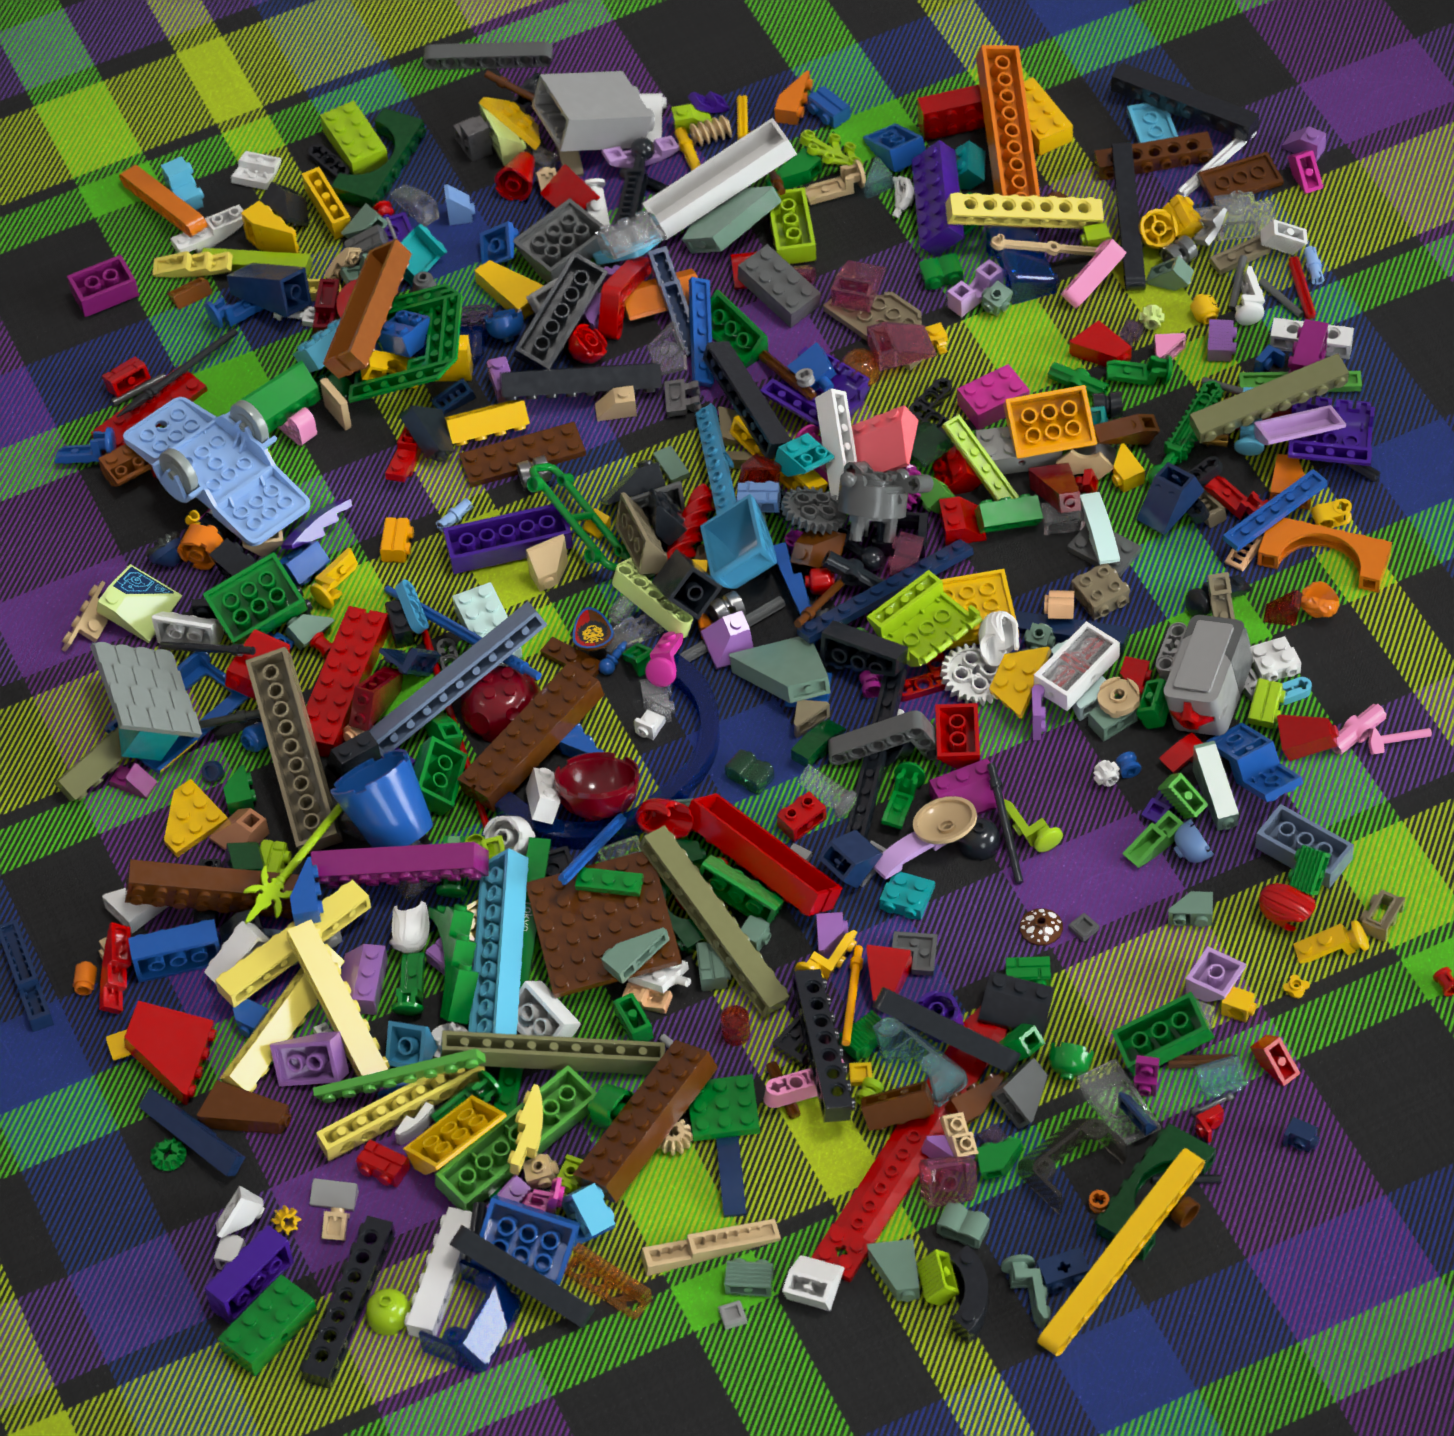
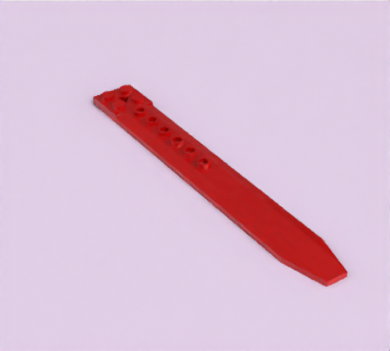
[811,1006,1008,1282]

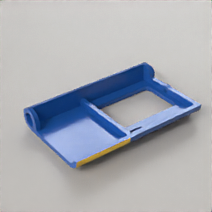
[105,652,250,774]

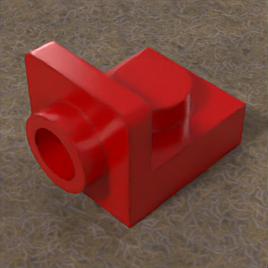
[1194,1104,1224,1143]

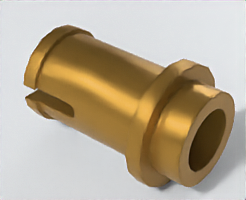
[1203,434,1229,447]

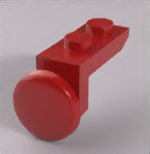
[1204,475,1269,520]

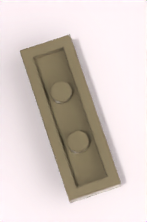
[1210,235,1271,275]

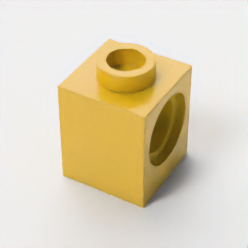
[1221,986,1257,1023]

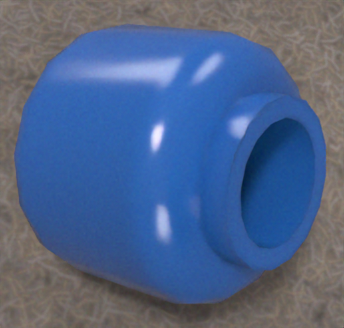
[241,722,269,753]

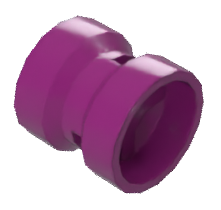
[859,670,882,698]

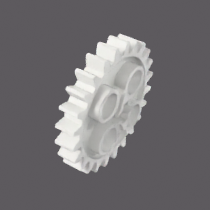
[940,643,999,706]

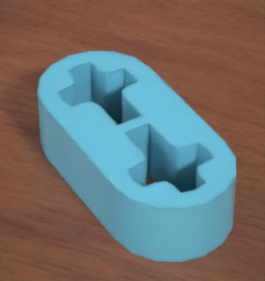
[1279,677,1312,705]

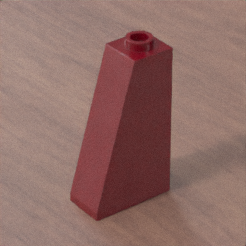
[1028,463,1081,513]

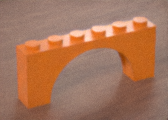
[1257,517,1392,593]

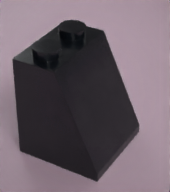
[652,549,723,620]
[326,730,381,779]

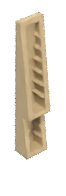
[641,1219,781,1276]

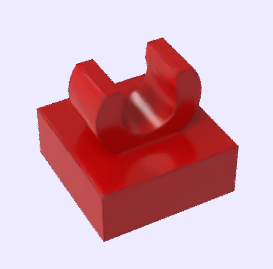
[1075,468,1099,494]

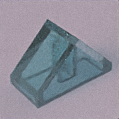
[865,157,893,198]

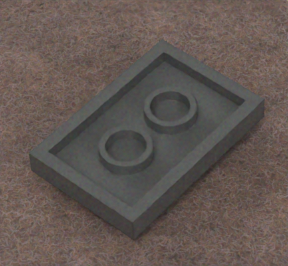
[1067,525,1142,578]

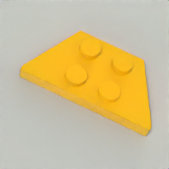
[479,97,540,150]
[989,647,1052,719]

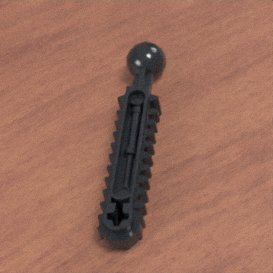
[611,137,655,248]
[772,488,885,572]

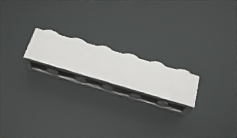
[815,389,857,500]
[404,1207,472,1341]

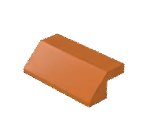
[624,268,698,321]

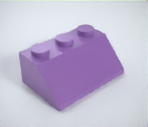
[340,944,388,1015]

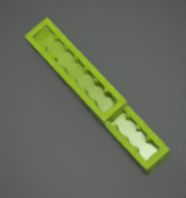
[201,248,313,277]

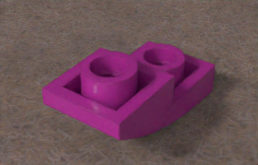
[1133,1055,1159,1096]

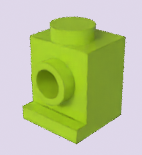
[557,1154,583,1193]

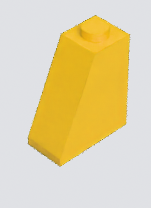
[436,335,473,381]

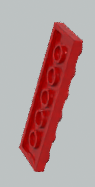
[91,365,208,449]

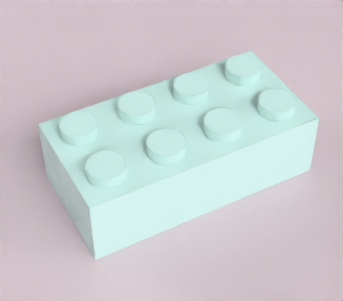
[452,582,523,663]

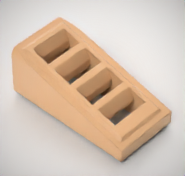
[1224,535,1263,572]

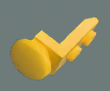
[310,548,358,609]
[1294,920,1369,964]
[795,930,857,980]

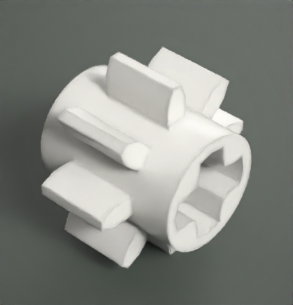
[1093,760,1120,787]

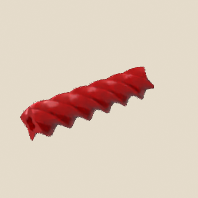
[655,483,716,577]

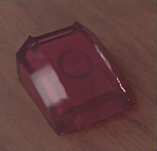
[919,1157,977,1208]

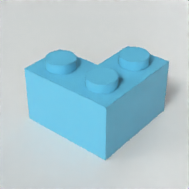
[161,156,204,210]
[562,1183,615,1238]

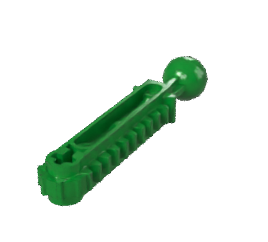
[1147,381,1223,486]

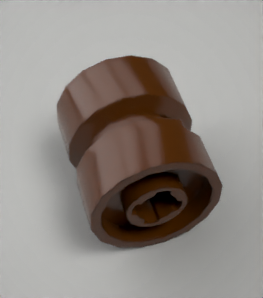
[1168,1193,1200,1228]

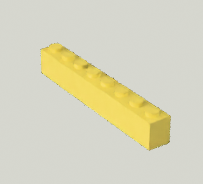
[215,880,371,1008]
[287,920,390,1077]
[220,947,345,1092]

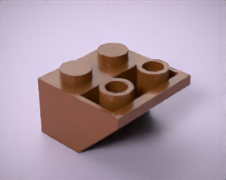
[98,444,153,486]

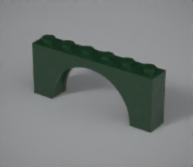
[331,108,426,208]
[1095,1123,1216,1260]

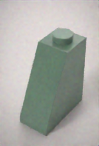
[867,1239,920,1302]

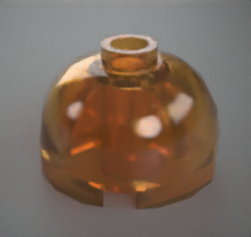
[841,348,880,386]

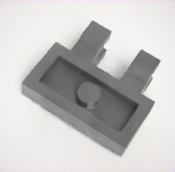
[664,379,701,417]

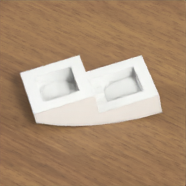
[395,1102,435,1145]

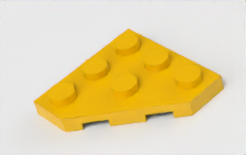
[164,779,228,858]

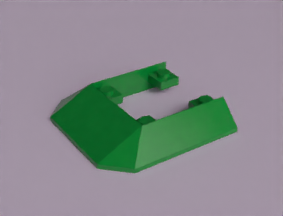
[348,283,463,403]

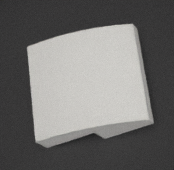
[231,151,281,190]

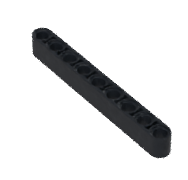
[1112,142,1146,291]

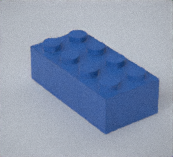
[128,919,221,983]

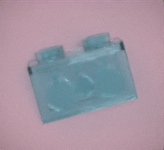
[1195,1054,1248,1098]

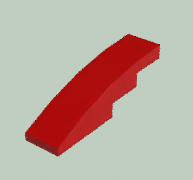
[99,922,131,1015]

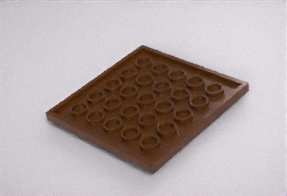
[527,851,682,999]

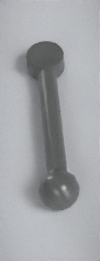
[1191,1092,1234,1117]

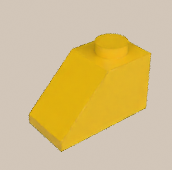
[1112,443,1145,493]

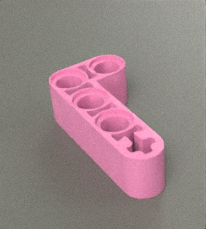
[1061,239,1126,309]
[278,407,317,446]
[763,1059,846,1108]

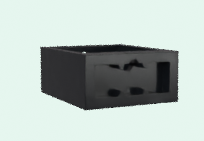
[872,512,929,558]

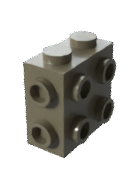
[1071,563,1130,620]

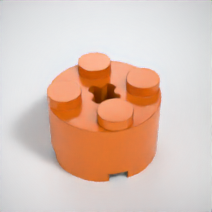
[177,523,224,570]

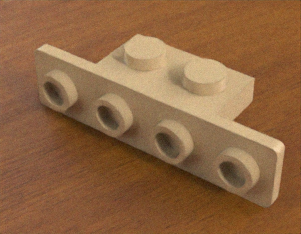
[62,581,109,652]

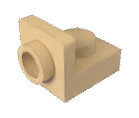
[536,167,556,191]
[322,1207,350,1241]

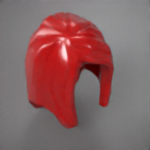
[636,798,694,839]
[1259,883,1316,932]

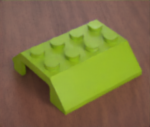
[867,570,982,667]

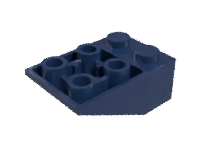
[1136,462,1204,536]

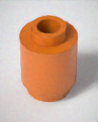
[73,961,97,995]

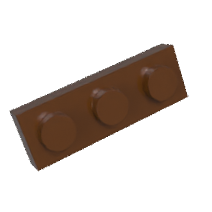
[540,637,600,678]

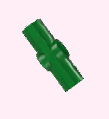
[1048,362,1109,396]

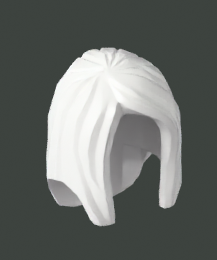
[979,611,1020,667]
[389,901,430,953]

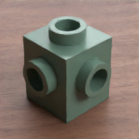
[981,280,1013,317]
[1024,623,1056,650]

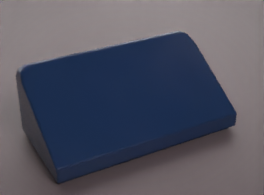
[1118,1091,1158,1136]

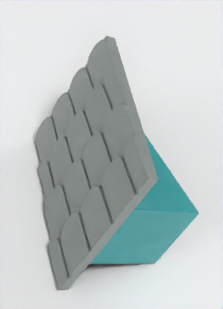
[90,642,202,761]

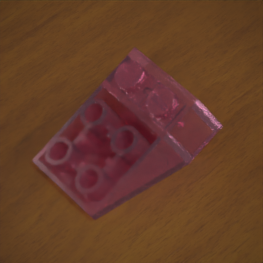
[831,260,886,313]
[867,322,937,371]

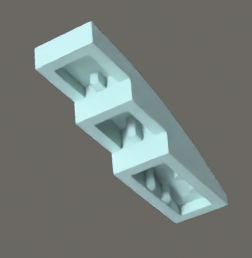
[1080,492,1120,564]

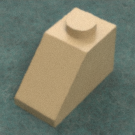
[595,386,637,422]

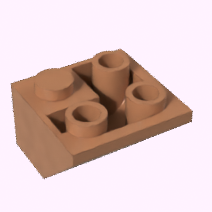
[209,808,269,851]

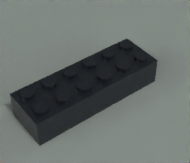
[513,252,608,370]

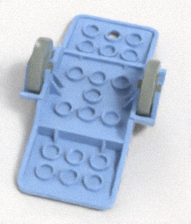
[123,397,310,546]

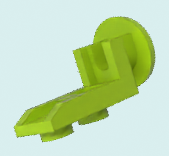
[1004,799,1063,852]

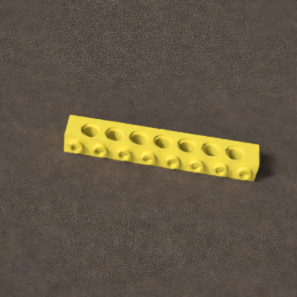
[945,192,1104,229]
[316,1066,485,1161]

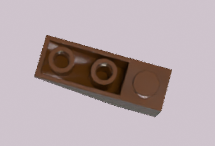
[1093,414,1160,445]
[944,1071,1006,1125]

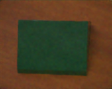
[224,842,265,871]

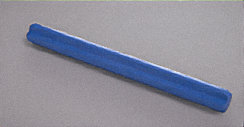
[558,813,627,885]

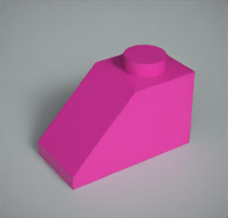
[1287,150,1324,194]

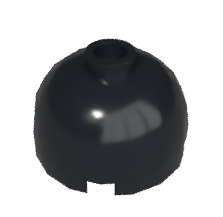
[958,817,1001,861]

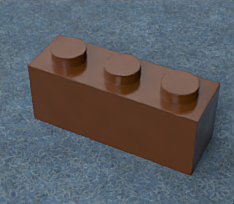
[861,1081,934,1131]

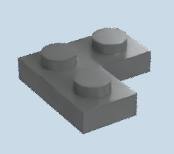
[892,931,938,976]

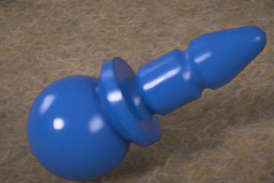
[599,641,627,675]

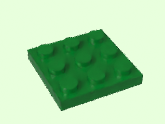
[689,1074,760,1142]

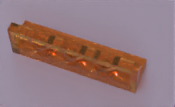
[564,1243,652,1321]

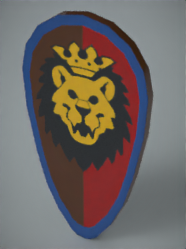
[573,607,614,651]

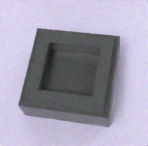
[1068,913,1099,942]

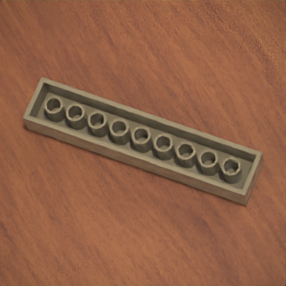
[246,647,343,854]

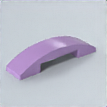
[602,136,679,168]
[873,832,946,880]

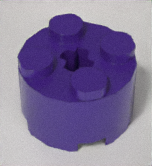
[918,990,964,1043]

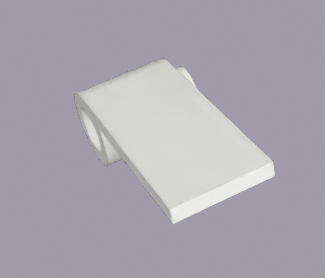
[640,93,667,144]

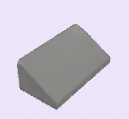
[310,1178,359,1211]

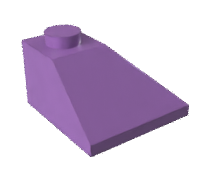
[700,611,754,669]

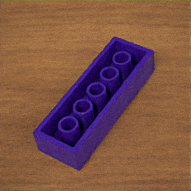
[912,140,964,257]
[443,502,573,574]

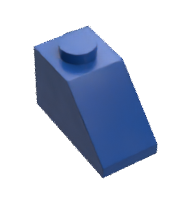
[232,999,269,1038]

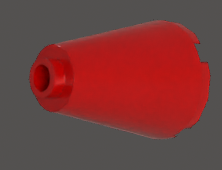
[494,152,535,201]

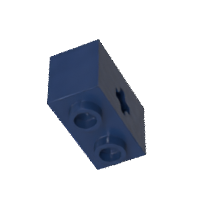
[1037,1247,1090,1295]

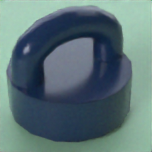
[201,760,225,782]

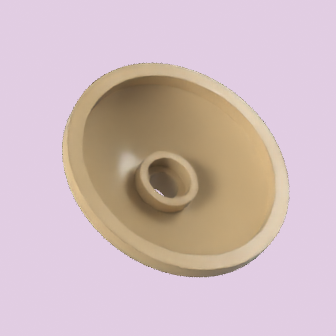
[913,796,977,845]

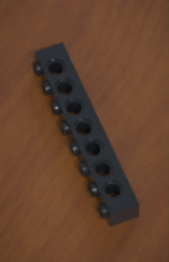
[792,969,855,1123]
[301,1215,395,1389]

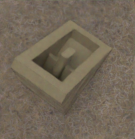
[794,700,830,738]

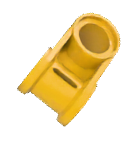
[1311,499,1352,528]

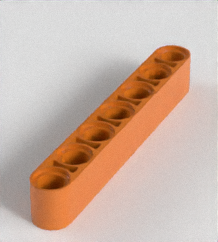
[119,165,207,237]

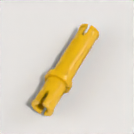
[674,127,701,171]

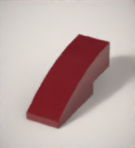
[312,278,340,334]

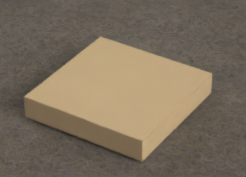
[320,377,352,431]

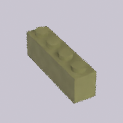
[54,727,129,802]

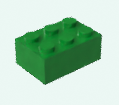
[414,736,468,816]

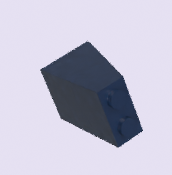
[227,263,312,317]

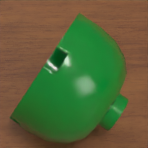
[1048,1042,1094,1081]

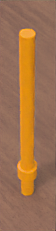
[841,945,863,1046]

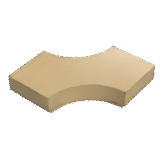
[1056,449,1113,480]

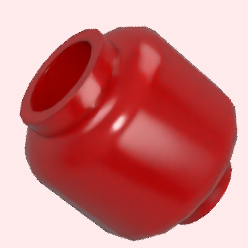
[805,568,835,595]

